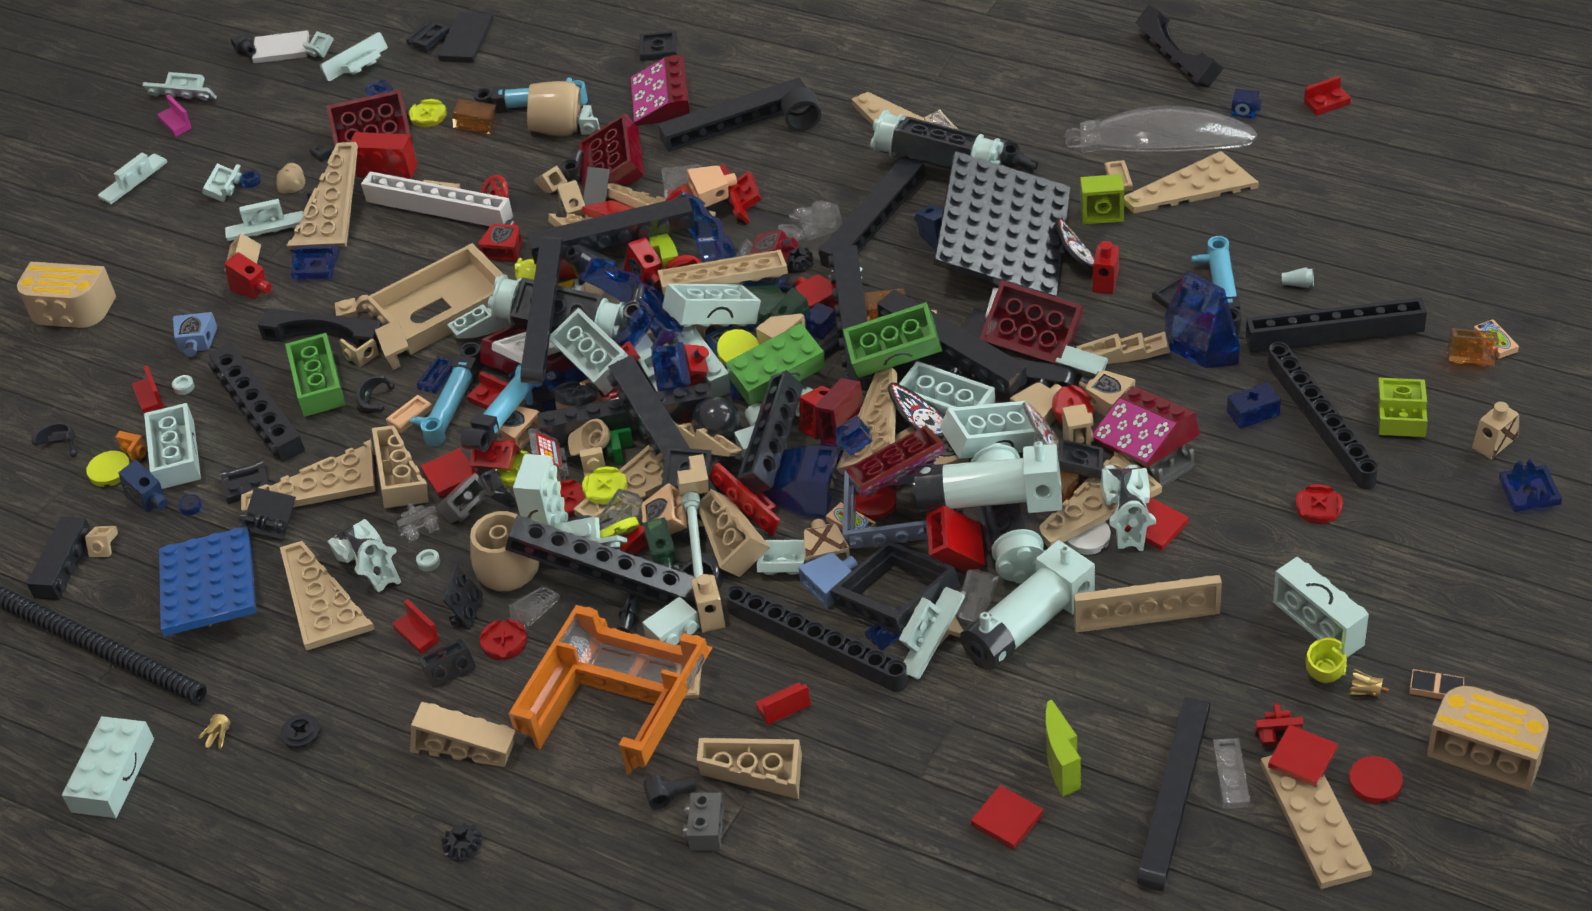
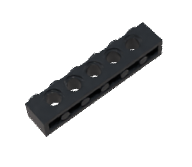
[737,370,804,495]

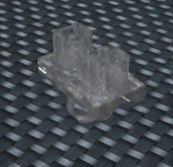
[396,503,439,542]

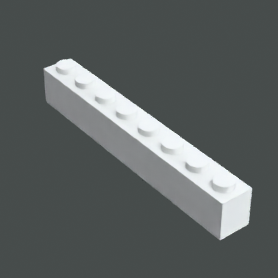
[361,172,513,226]

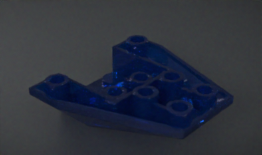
[1165,271,1240,368]
[762,443,846,517]

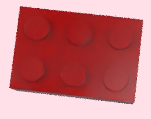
[350,132,418,179]

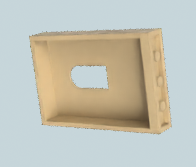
[366,243,503,355]

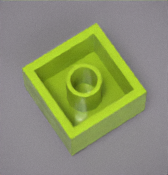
[1080,174,1124,224]

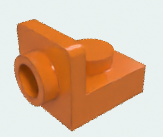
[115,431,148,462]

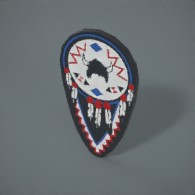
[1055,217,1095,269]
[888,382,945,438]

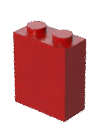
[926,505,985,573]

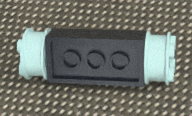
[870,110,1003,167]
[488,274,628,345]
[971,443,1044,583]

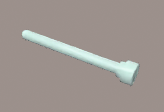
[681,492,703,578]

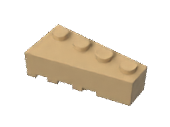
[697,738,802,799]

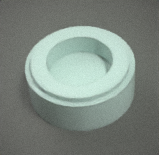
[172,375,195,395]
[416,549,440,572]

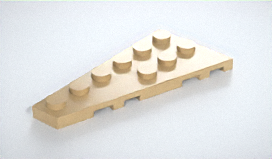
[1124,151,1259,214]
[606,184,716,221]
[836,368,897,475]
[241,439,376,513]
[1039,452,1162,547]
[280,541,375,651]

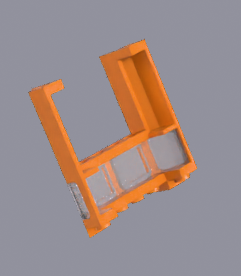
[509,605,713,775]

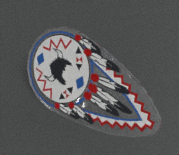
[1022,401,1059,446]

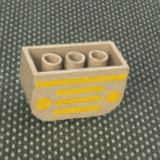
[17,262,116,328]
[1427,686,1549,791]

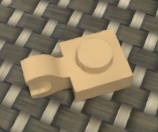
[335,295,369,318]

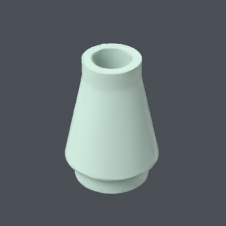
[1282,267,1314,288]

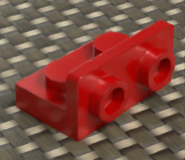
[1304,76,1351,116]
[467,372,509,410]
[468,439,521,471]

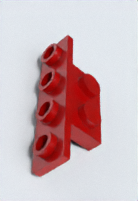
[719,163,762,224]
[709,463,780,537]

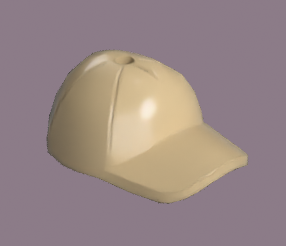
[276,163,305,194]
[568,419,611,456]

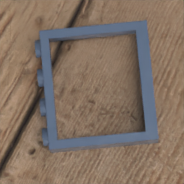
[842,462,936,549]

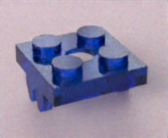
[291,245,340,279]
[651,342,691,391]
[1499,459,1562,512]

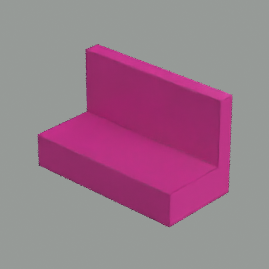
[157,95,192,136]

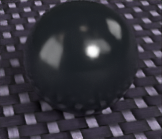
[691,397,741,441]

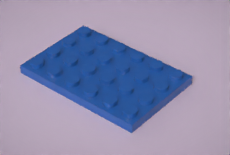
[159,526,256,636]

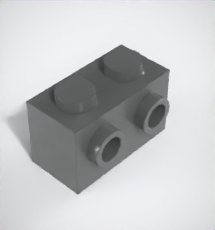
[435,473,487,524]
[683,793,724,850]

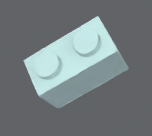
[642,597,700,645]

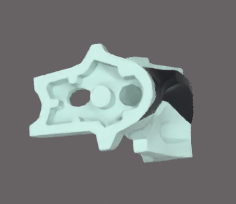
[1100,465,1156,551]
[327,519,401,592]

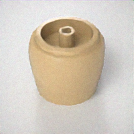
[527,81,581,137]
[470,511,539,591]

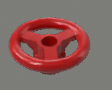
[480,175,509,198]

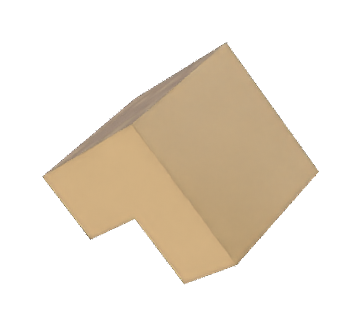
[677,454,708,497]

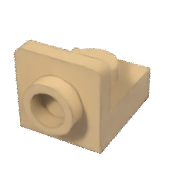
[579,446,606,476]
[85,526,118,557]

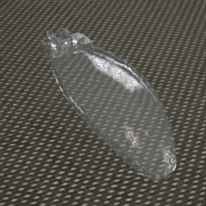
[1065,105,1257,153]

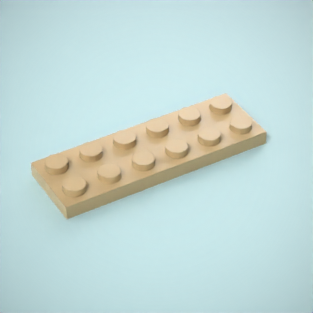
[658,250,788,295]
[1074,575,1222,633]
[1260,755,1372,889]

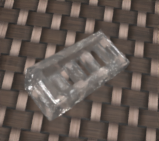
[510,585,560,629]

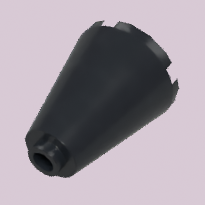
[565,245,619,285]

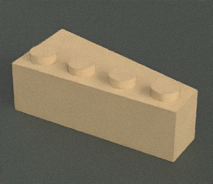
[372,425,429,508]
[698,489,771,577]
[410,702,516,767]

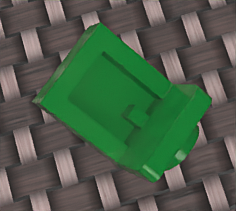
[607,427,634,465]

